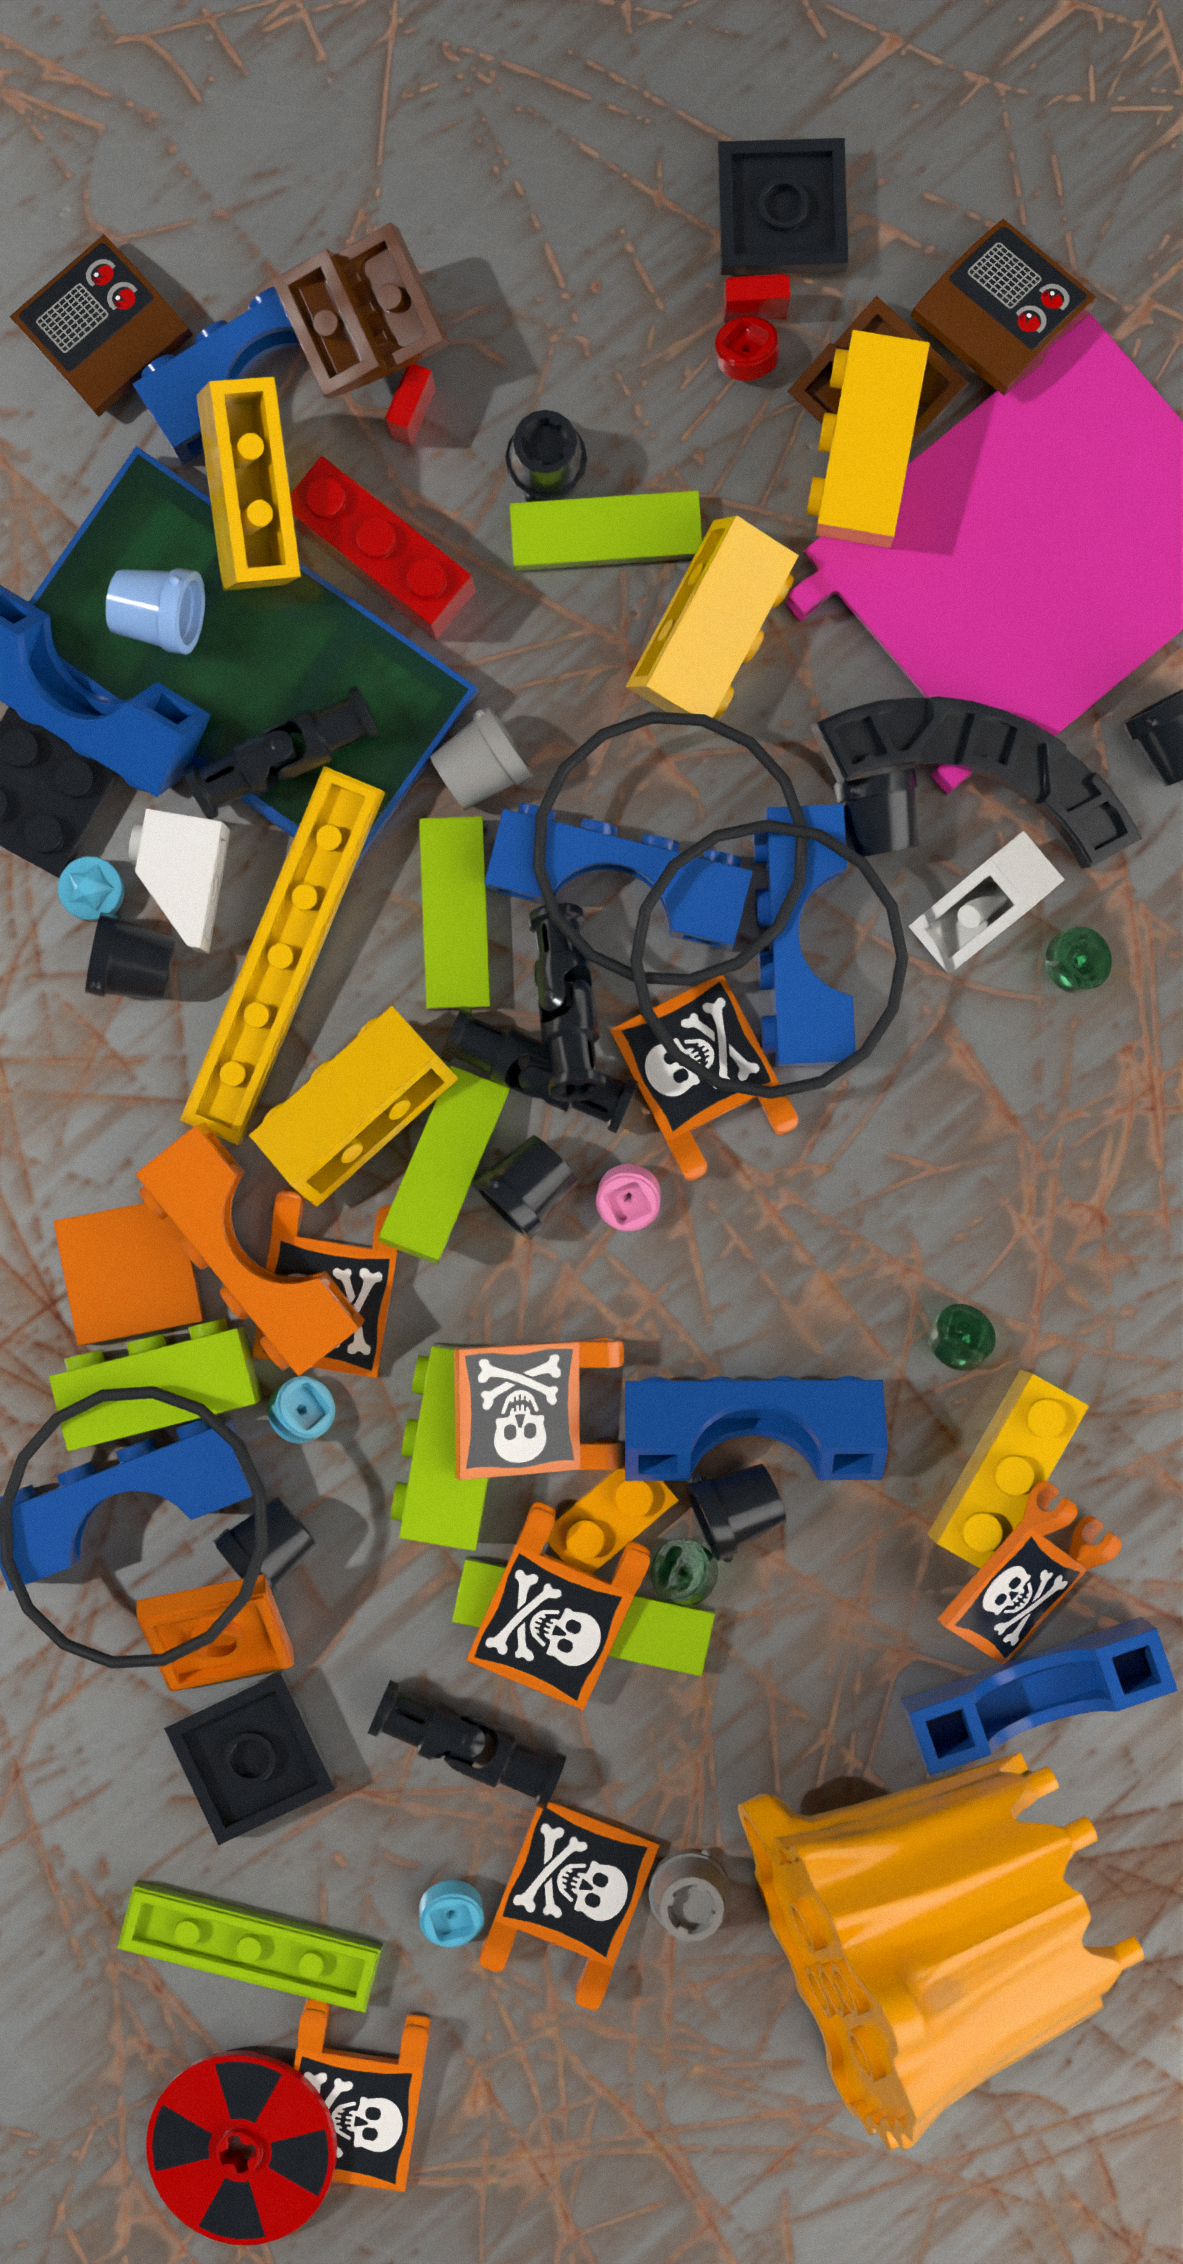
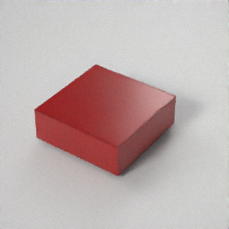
[722,274,791,323]
[385,363,436,447]

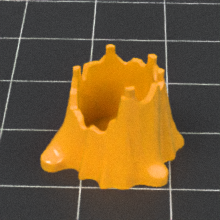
[738,1752,1144,2151]

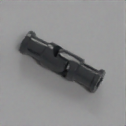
[184,684,382,819]
[528,903,606,1102]
[441,1007,638,1133]
[368,1680,567,1810]

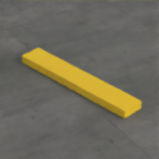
[180,766,385,1145]

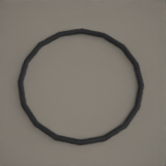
[533,712,808,986]
[630,819,909,1099]
[0,1386,268,1669]

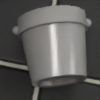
[430,706,534,810]
[648,1849,732,1943]

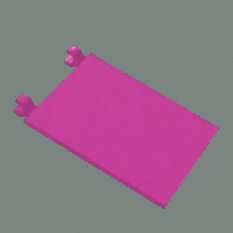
[784,313,1183,795]

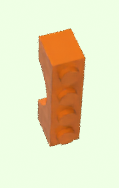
[135,1122,365,1377]

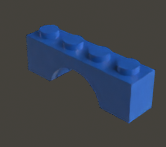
[133,287,301,465]
[0,585,211,797]
[484,803,753,952]
[752,804,856,1068]
[624,1376,888,1481]
[0,1418,254,1591]
[900,1617,1178,1776]

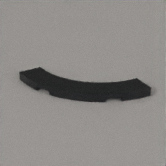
[809,696,1143,869]

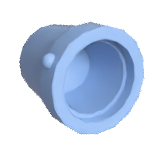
[106,568,205,655]

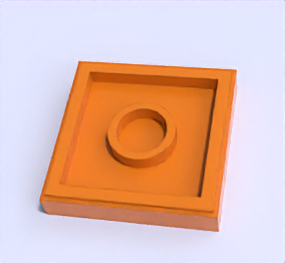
[53,1203,206,1346]
[136,1574,295,1692]

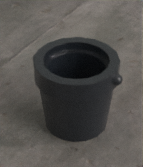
[505,410,587,502]
[1121,689,1183,786]
[833,768,919,857]
[85,912,176,999]
[472,1135,577,1241]
[686,1463,786,1563]
[212,1497,319,1597]

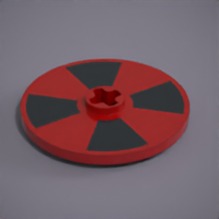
[146,2050,338,2246]

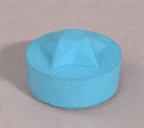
[58,856,125,922]
[267,1376,335,1444]
[419,1880,484,1947]

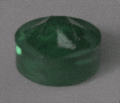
[1046,927,1112,994]
[928,1304,996,1371]
[651,1538,718,1606]

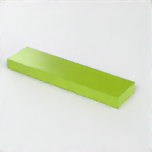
[452,1556,715,1677]
[117,1881,383,2013]

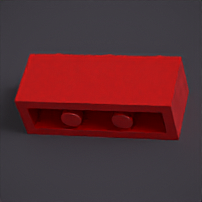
[290,455,475,641]

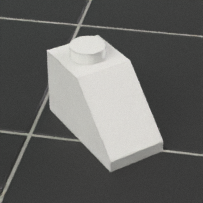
[129,809,231,954]
[908,831,1065,975]

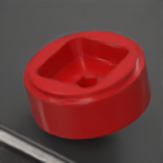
[715,316,780,381]

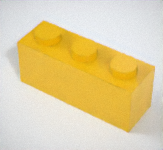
[806,330,930,548]
[196,377,301,591]
[625,515,799,719]
[249,1006,458,1207]
[927,1369,1089,1569]

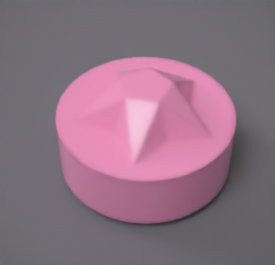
[596,1164,661,1231]

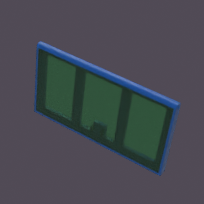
[29,446,479,870]

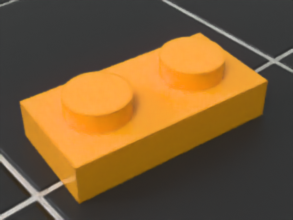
[546,1464,679,1574]

